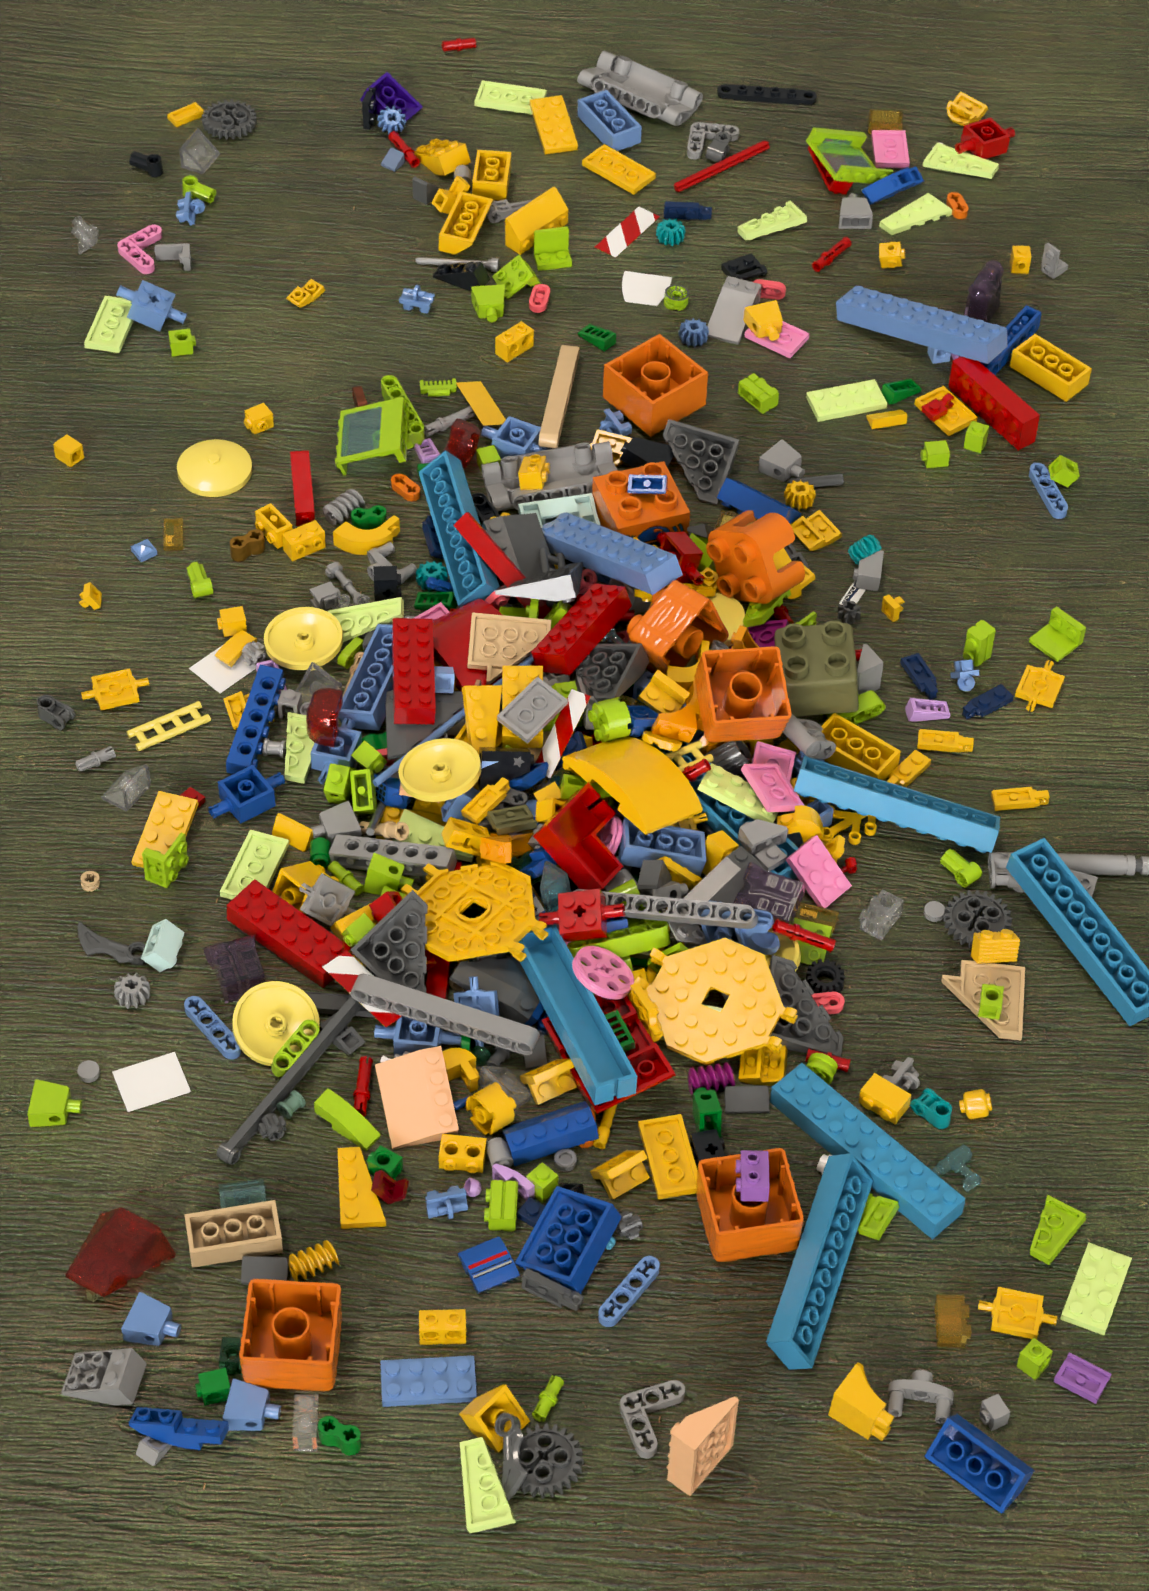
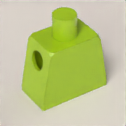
[471,284,505,322]
[324,763,357,804]
[363,853,414,895]
[27,1079,82,1127]

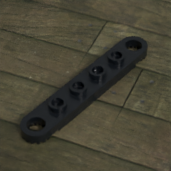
[717,84,817,106]

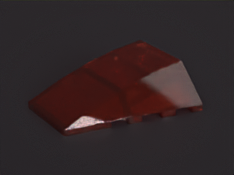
[65,1207,176,1297]

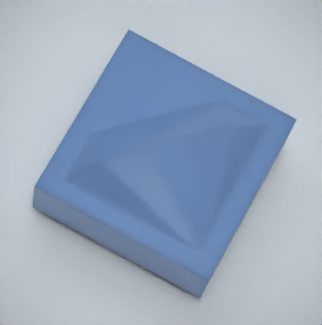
[131,539,157,562]

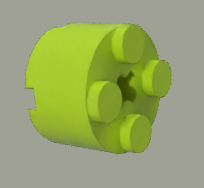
[588,697,631,742]

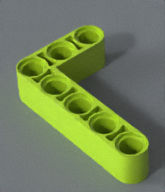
[373,375,425,456]
[567,906,671,966]

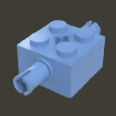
[116,280,187,332]
[481,416,551,458]
[310,718,362,785]
[374,1016,461,1056]

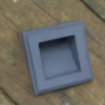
[381,148,405,172]

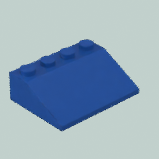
[515,1186,622,1294]

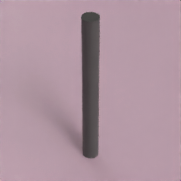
[366,801,386,836]

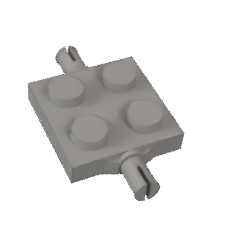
[299,873,356,926]

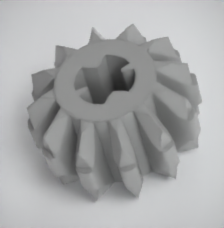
[114,972,151,1009]

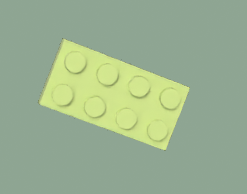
[475,80,547,115]
[84,296,134,353]
[806,379,887,422]
[697,763,779,823]
[220,830,289,900]
[1060,1242,1132,1335]

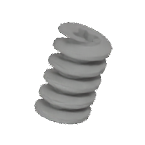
[323,489,365,525]

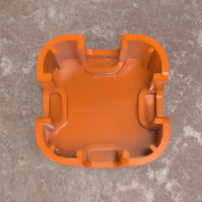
[706,510,805,604]

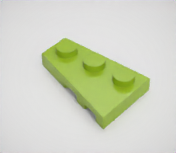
[743,590,791,627]
[1030,1195,1086,1265]

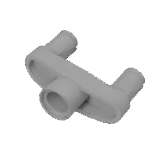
[367,542,417,586]
[888,1370,954,1424]

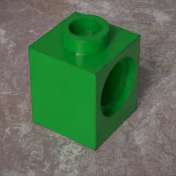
[367,1145,403,1180]
[195,1368,230,1406]

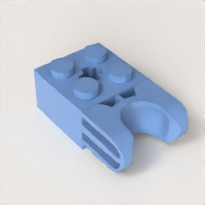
[701,900,780,955]

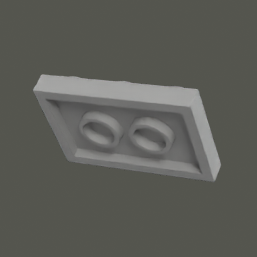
[497,677,568,744]

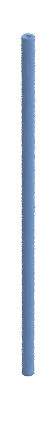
[372,654,534,787]

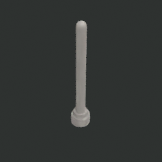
[415,257,500,272]

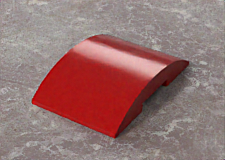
[433,599,536,692]
[541,987,676,1114]

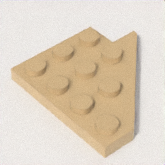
[467,613,551,685]
[941,960,1025,1041]

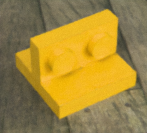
[638,670,690,714]
[519,1059,577,1105]
[590,1150,650,1199]

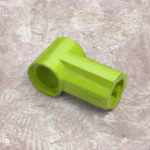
[182,176,216,204]
[187,562,214,598]
[940,849,982,888]

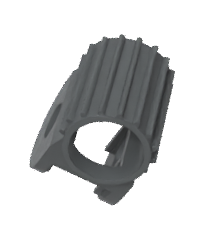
[707,741,752,782]

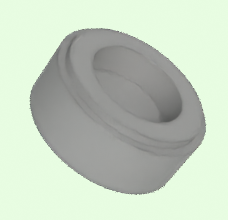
[924,901,945,922]
[77,1060,100,1083]
[554,1149,577,1172]

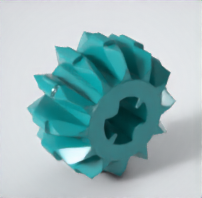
[656,218,685,246]
[848,535,882,565]
[416,560,448,592]

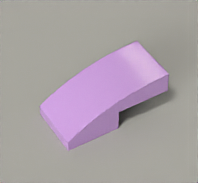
[492,1164,535,1201]

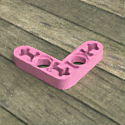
[118,225,162,274]

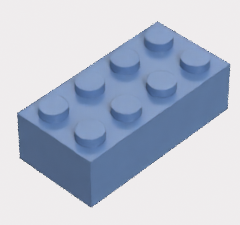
[577,90,642,151]
[618,817,706,877]

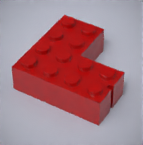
[533,782,623,890]

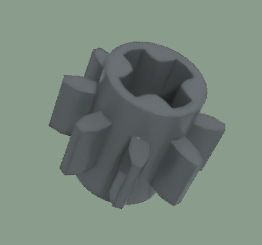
[838,601,861,624]
[258,1113,287,1141]
[616,1210,643,1240]

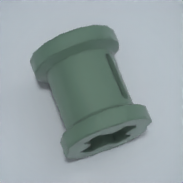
[276,1090,306,1119]

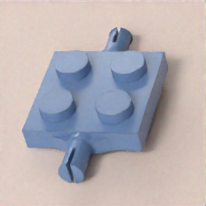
[453,976,499,1051]

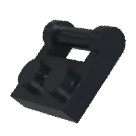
[721,253,767,280]

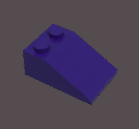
[360,72,423,122]

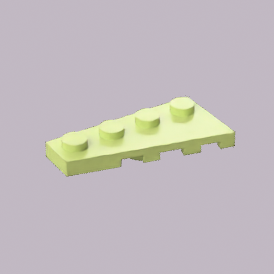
[923,143,999,179]
[879,193,953,235]
[738,201,807,241]
[328,597,404,642]
[285,712,326,784]
[392,809,475,863]
[460,1437,516,1533]

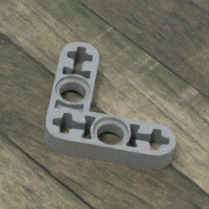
[687,122,739,159]
[619,1380,685,1458]

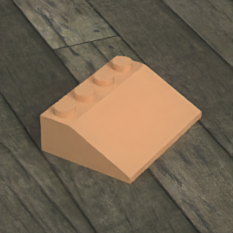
[375,1046,459,1149]
[667,1396,739,1496]

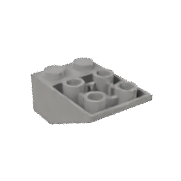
[61,1348,147,1405]

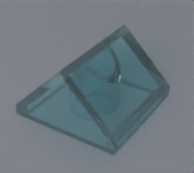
[540,861,571,913]
[218,1179,266,1209]

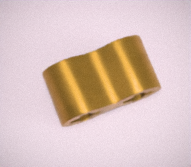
[230,529,265,562]

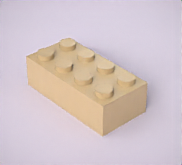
[184,1200,283,1268]

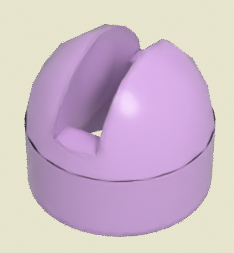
[463,1178,482,1197]

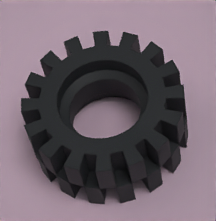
[806,959,845,994]

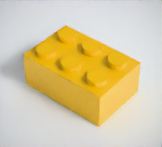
[472,150,511,201]

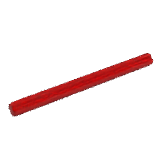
[674,140,770,192]

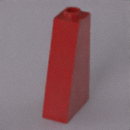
[290,450,315,526]

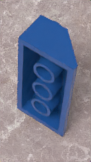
[717,477,802,524]
[501,1101,599,1166]
[924,1414,1035,1514]

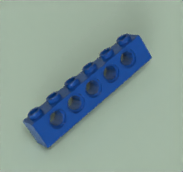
[980,305,1042,375]
[226,664,286,774]

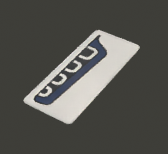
[839,581,866,605]

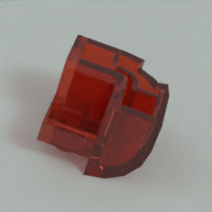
[443,418,481,469]
[306,688,343,747]

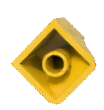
[272,861,339,915]
[828,1362,894,1441]

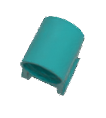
[910,1088,952,1129]

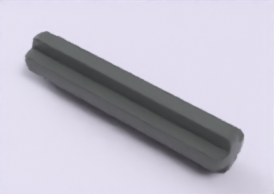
[789,473,844,488]

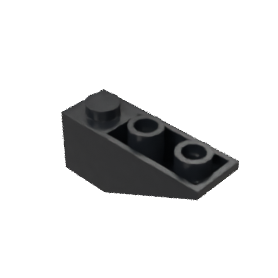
[433,261,490,291]

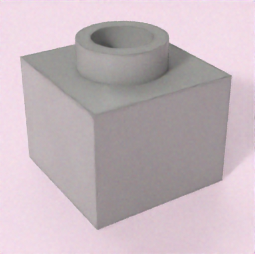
[979,1394,1011,1431]

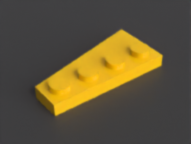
[338,1147,386,1229]

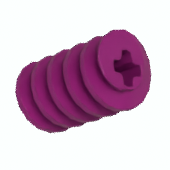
[688,1062,735,1095]

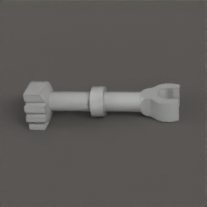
[325,562,368,606]

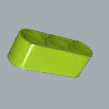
[826,690,886,725]
[271,1019,319,1077]

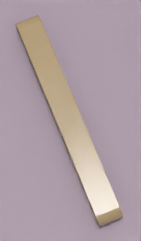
[539,345,580,448]

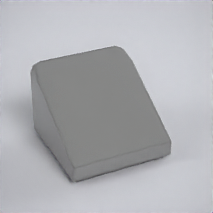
[136,1436,172,1466]

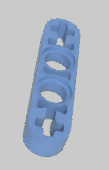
[1029,463,1068,519]
[184,996,241,1059]
[598,1256,660,1327]

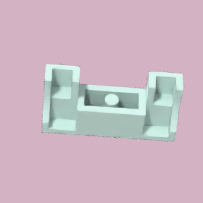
[518,493,600,528]

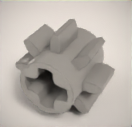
[242,641,266,666]

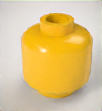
[959,1089,993,1119]

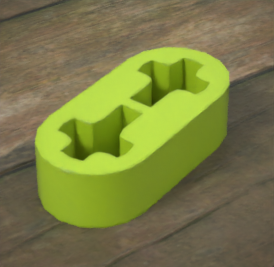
[337,637,364,669]

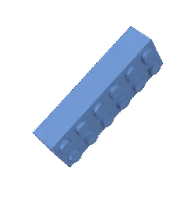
[336,624,393,731]

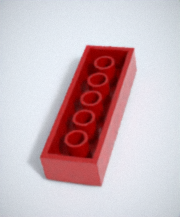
[948,356,1040,450]
[531,583,632,675]
[392,618,436,725]
[226,879,351,988]

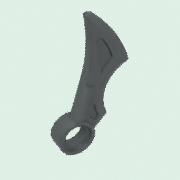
[78,922,145,965]
[494,1413,528,1501]

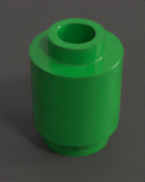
[310,837,331,868]

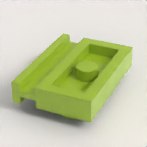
[857,1193,899,1240]

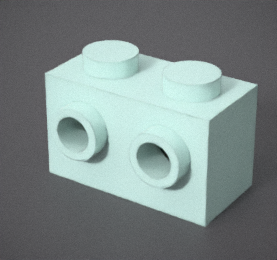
[141,919,185,972]

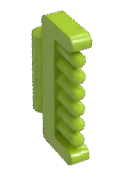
[420,378,457,397]

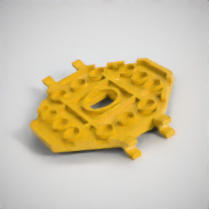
[401,861,549,962]
[634,938,798,1065]

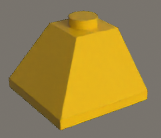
[459,1384,530,1453]

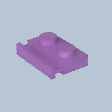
[1054,1352,1112,1404]

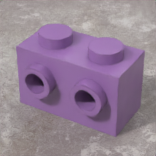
[736,1150,770,1202]

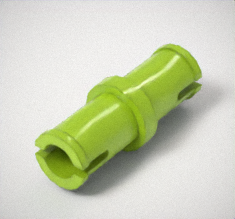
[328,861,364,896]
[532,1376,564,1422]

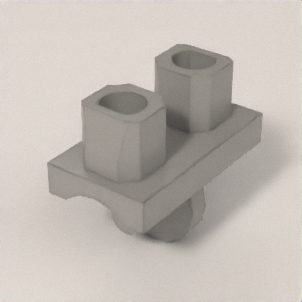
[883,1057,920,1091]

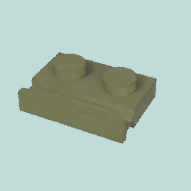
[487,804,537,835]

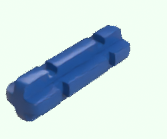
[425,577,454,592]

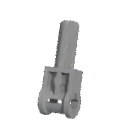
[488,200,532,223]

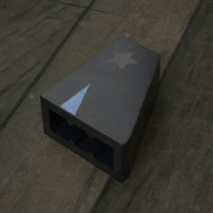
[478,747,534,791]

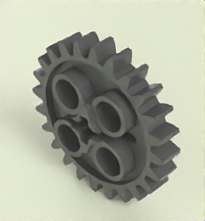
[202,99,257,140]
[943,890,1012,948]
[519,1423,584,1499]

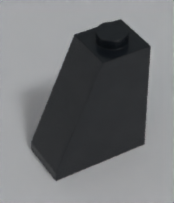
[620,437,673,468]

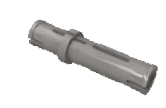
[424,406,475,437]

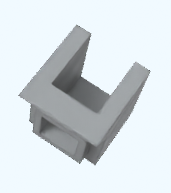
[310,581,341,610]
[278,689,302,719]

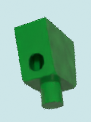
[693,1087,722,1137]

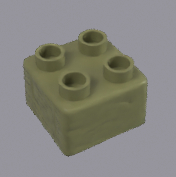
[774,621,859,717]

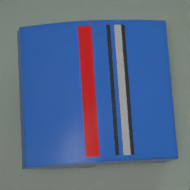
[458,1236,520,1294]

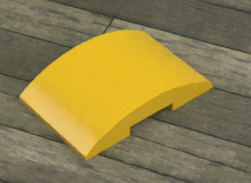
[562,737,703,835]

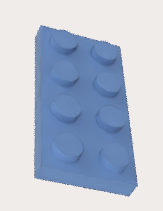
[381,1355,477,1407]

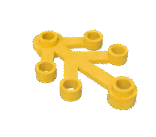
[821,805,877,845]

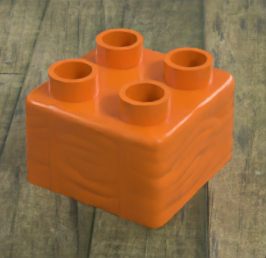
[627,580,729,675]
[694,646,791,743]
[696,1148,804,1262]
[239,1279,342,1391]

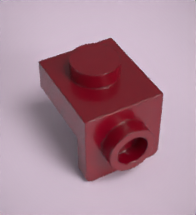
[371,1170,409,1205]

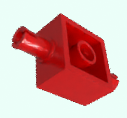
[955,117,1015,159]
[656,531,705,586]
[539,889,625,942]

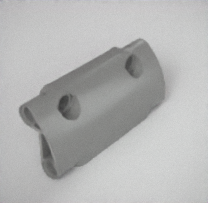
[578,51,703,126]
[481,441,618,512]

